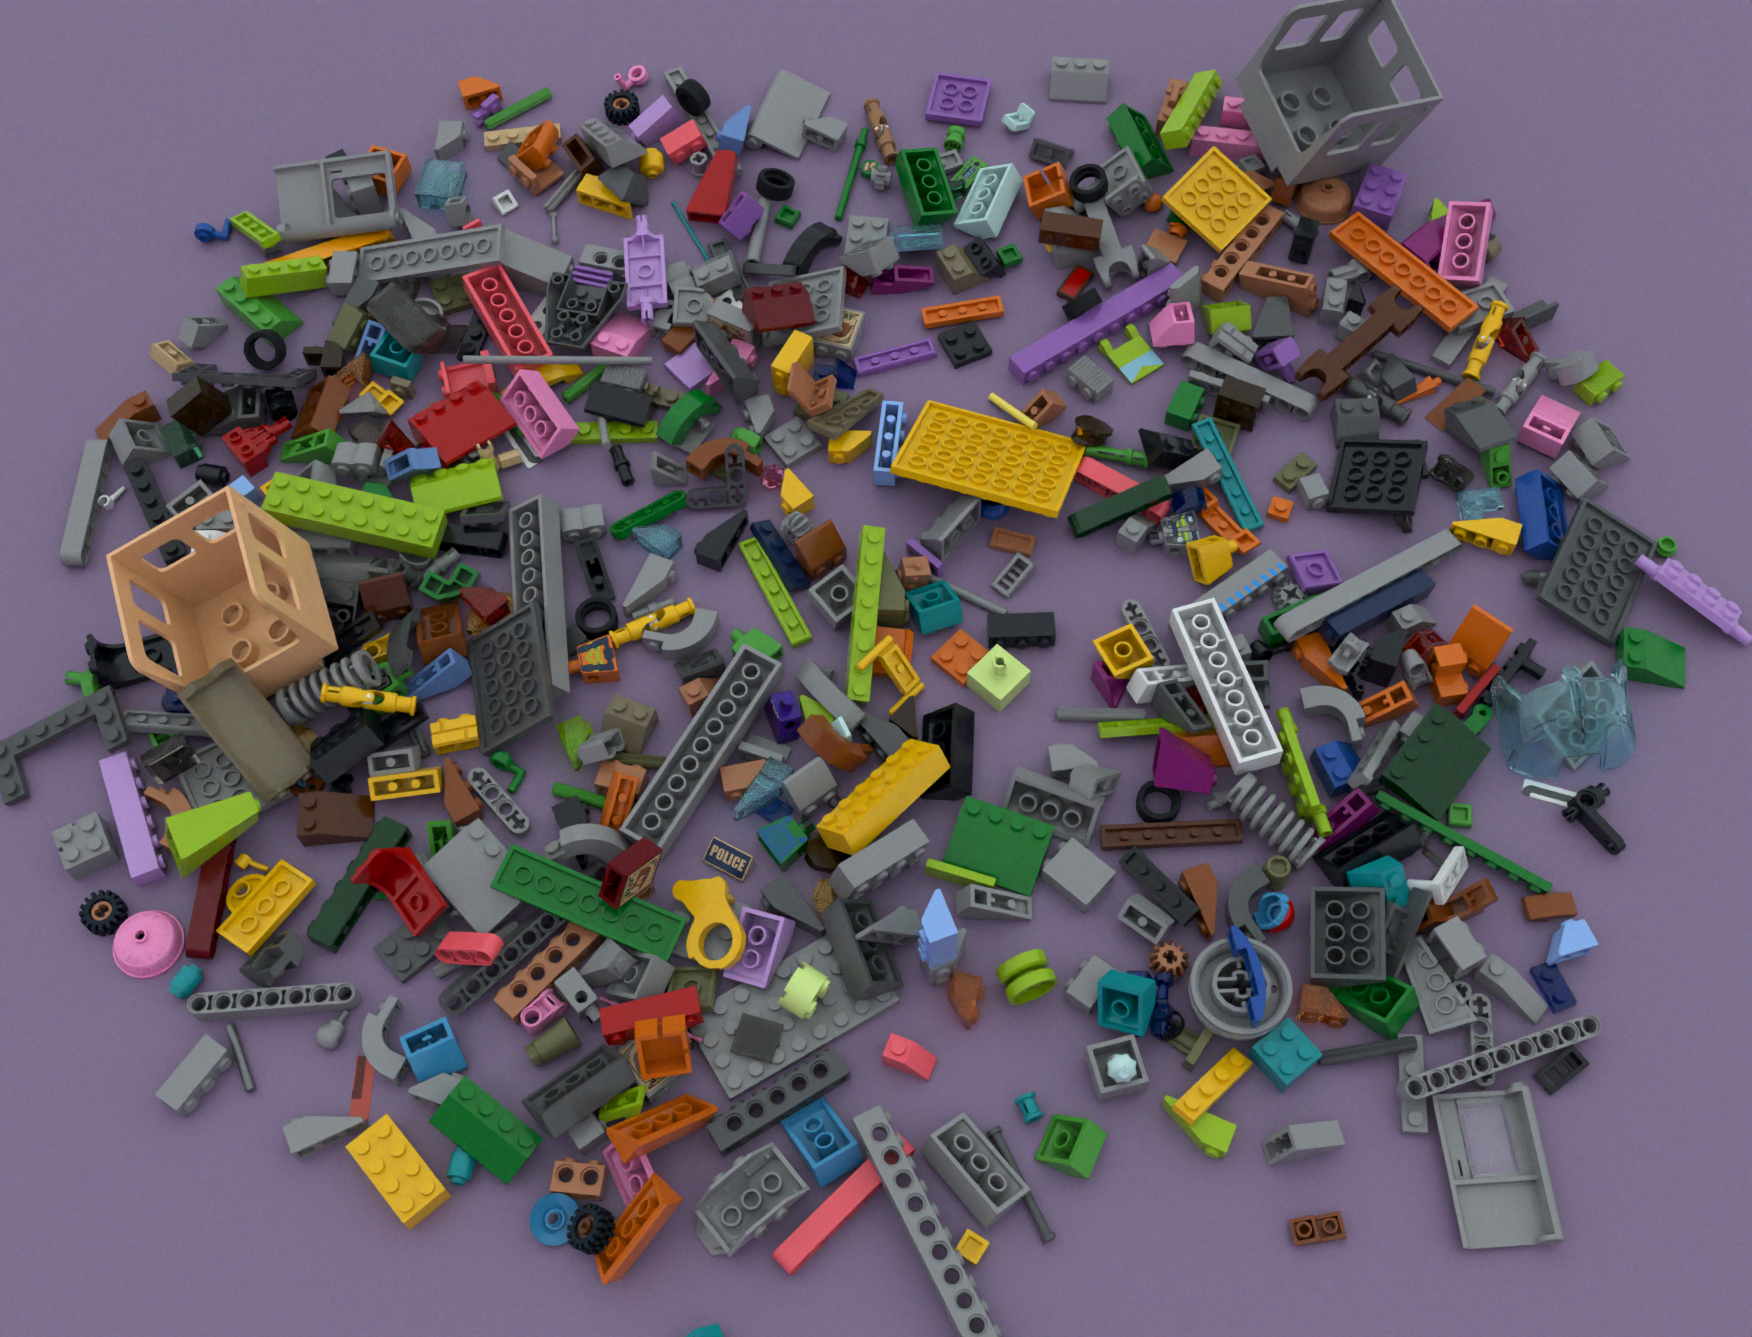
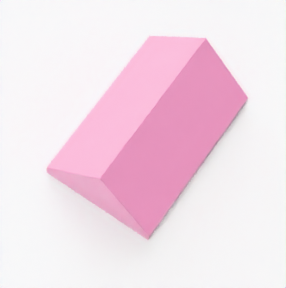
[602,1143,654,1208]

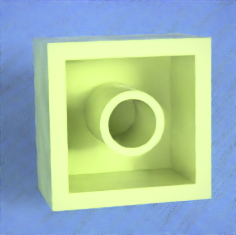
[966,644,1031,712]

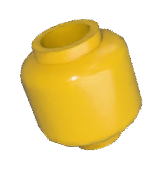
[639,148,664,179]

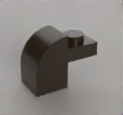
[303,340,348,379]

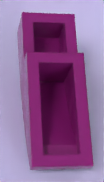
[870,265,934,295]

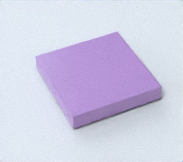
[664,342,713,392]

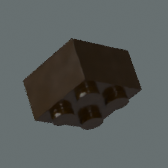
[166,375,232,437]
[1213,375,1266,432]

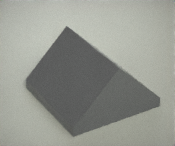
[674,648,726,685]

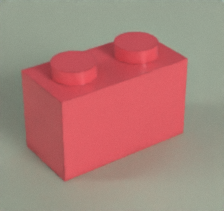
[660,119,708,166]

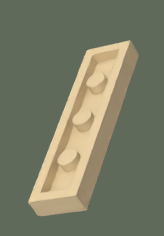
[484,123,562,152]

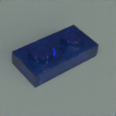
[1529,962,1577,1014]

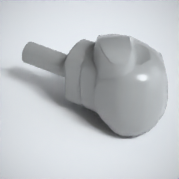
[316,1010,349,1049]

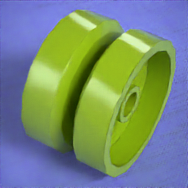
[996,949,1058,1005]

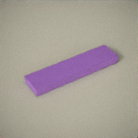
[853,338,937,378]

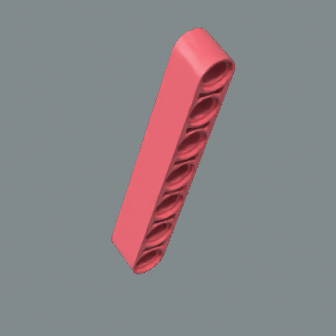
[772,1131,916,1276]

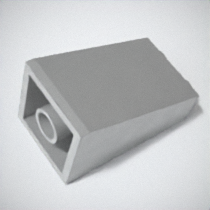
[501,229,575,296]

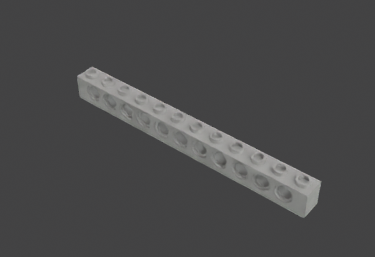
[852,1105,1002,1337]

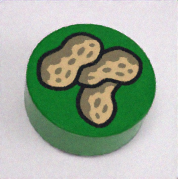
[861,160,879,179]

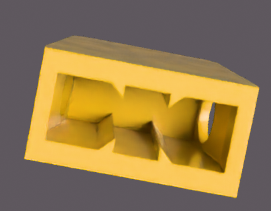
[1186,535,1238,585]

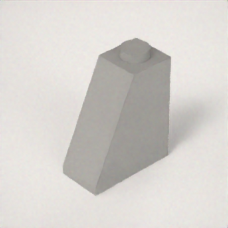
[1261,1120,1346,1166]

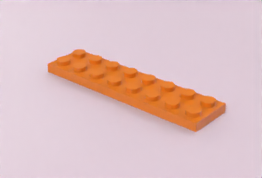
[1329,211,1479,333]

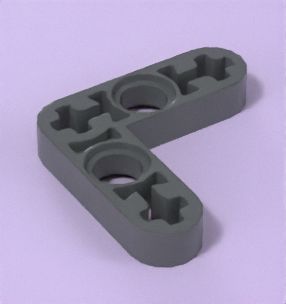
[686,443,748,509]

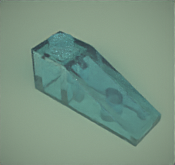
[734,756,794,822]

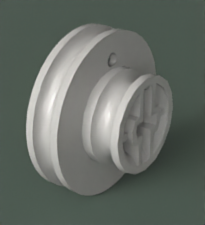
[1188,938,1293,1041]

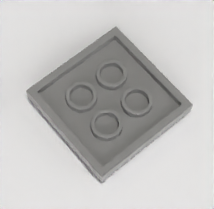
[671,900,752,973]

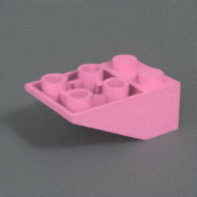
[1516,395,1581,459]

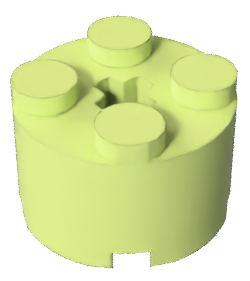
[778,962,831,1020]

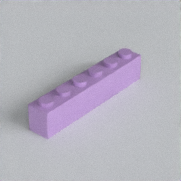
[99,751,167,887]

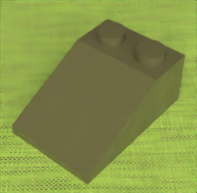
[878,552,909,629]

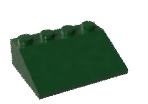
[1378,703,1491,821]

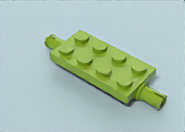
[1276,707,1333,838]

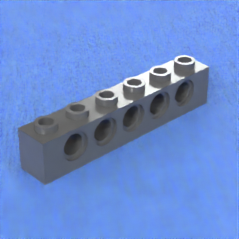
[706,1047,851,1157]

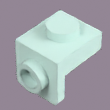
[1001,102,1035,132]

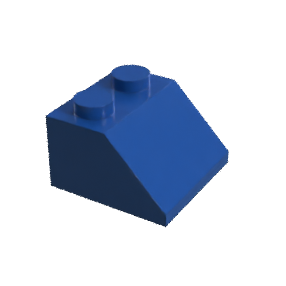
[1309,741,1360,799]

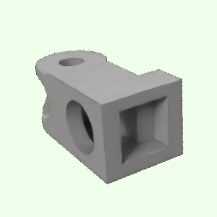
[650,300,674,339]

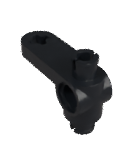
[1562,783,1626,855]

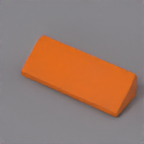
[599,771,640,834]

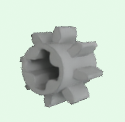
[870,165,892,191]

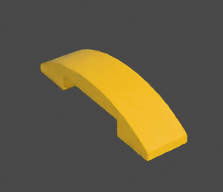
[501,364,584,396]

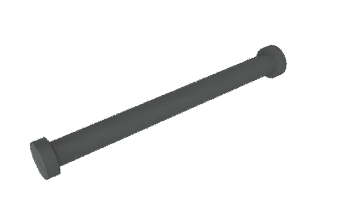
[987,1126,1056,1244]

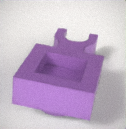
[472,93,502,127]

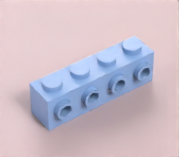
[873,400,907,486]

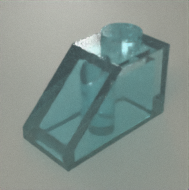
[631,524,683,560]

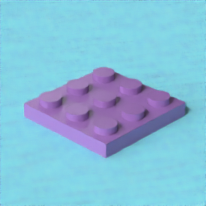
[925,72,992,127]

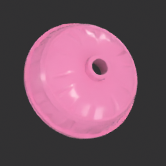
[113,910,185,979]

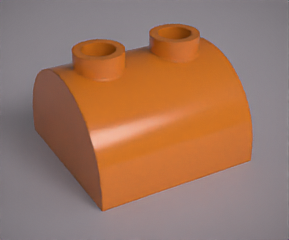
[516,119,559,171]

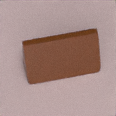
[661,326,695,355]

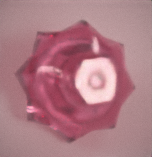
[760,464,784,489]

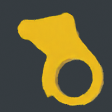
[672,876,746,970]

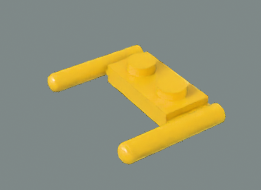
[856,635,925,716]

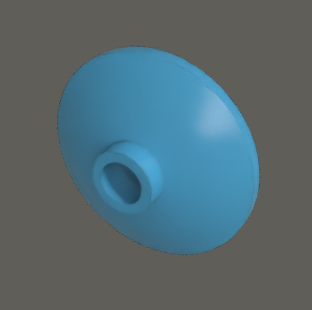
[529,1193,579,1246]

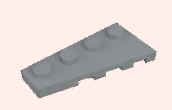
[1404,936,1478,1036]

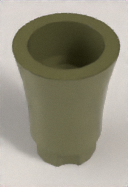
[525,1016,582,1067]

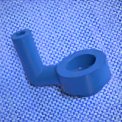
[194,219,232,242]

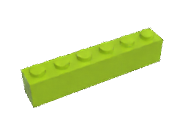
[1160,69,1222,150]

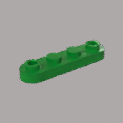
[609,490,687,540]

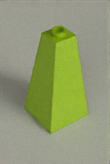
[165,791,261,878]

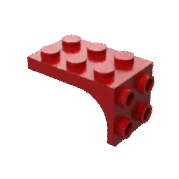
[350,847,448,937]

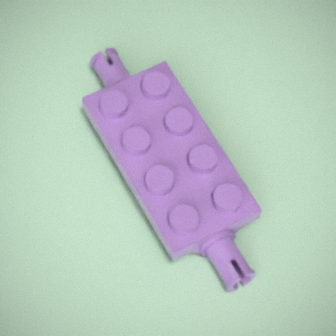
[623,215,668,324]
[1634,554,1752,646]

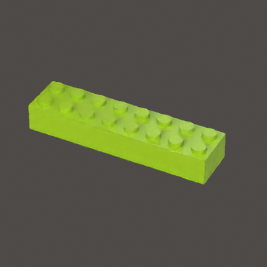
[261,471,448,559]

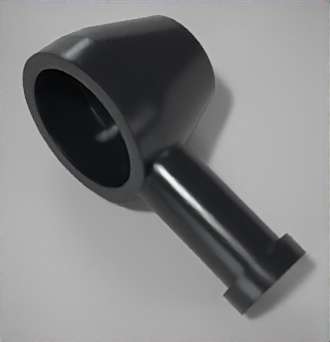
[1250,640,1291,661]

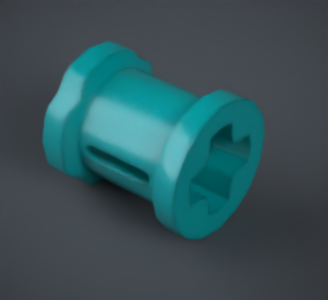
[1014,1092,1045,1125]

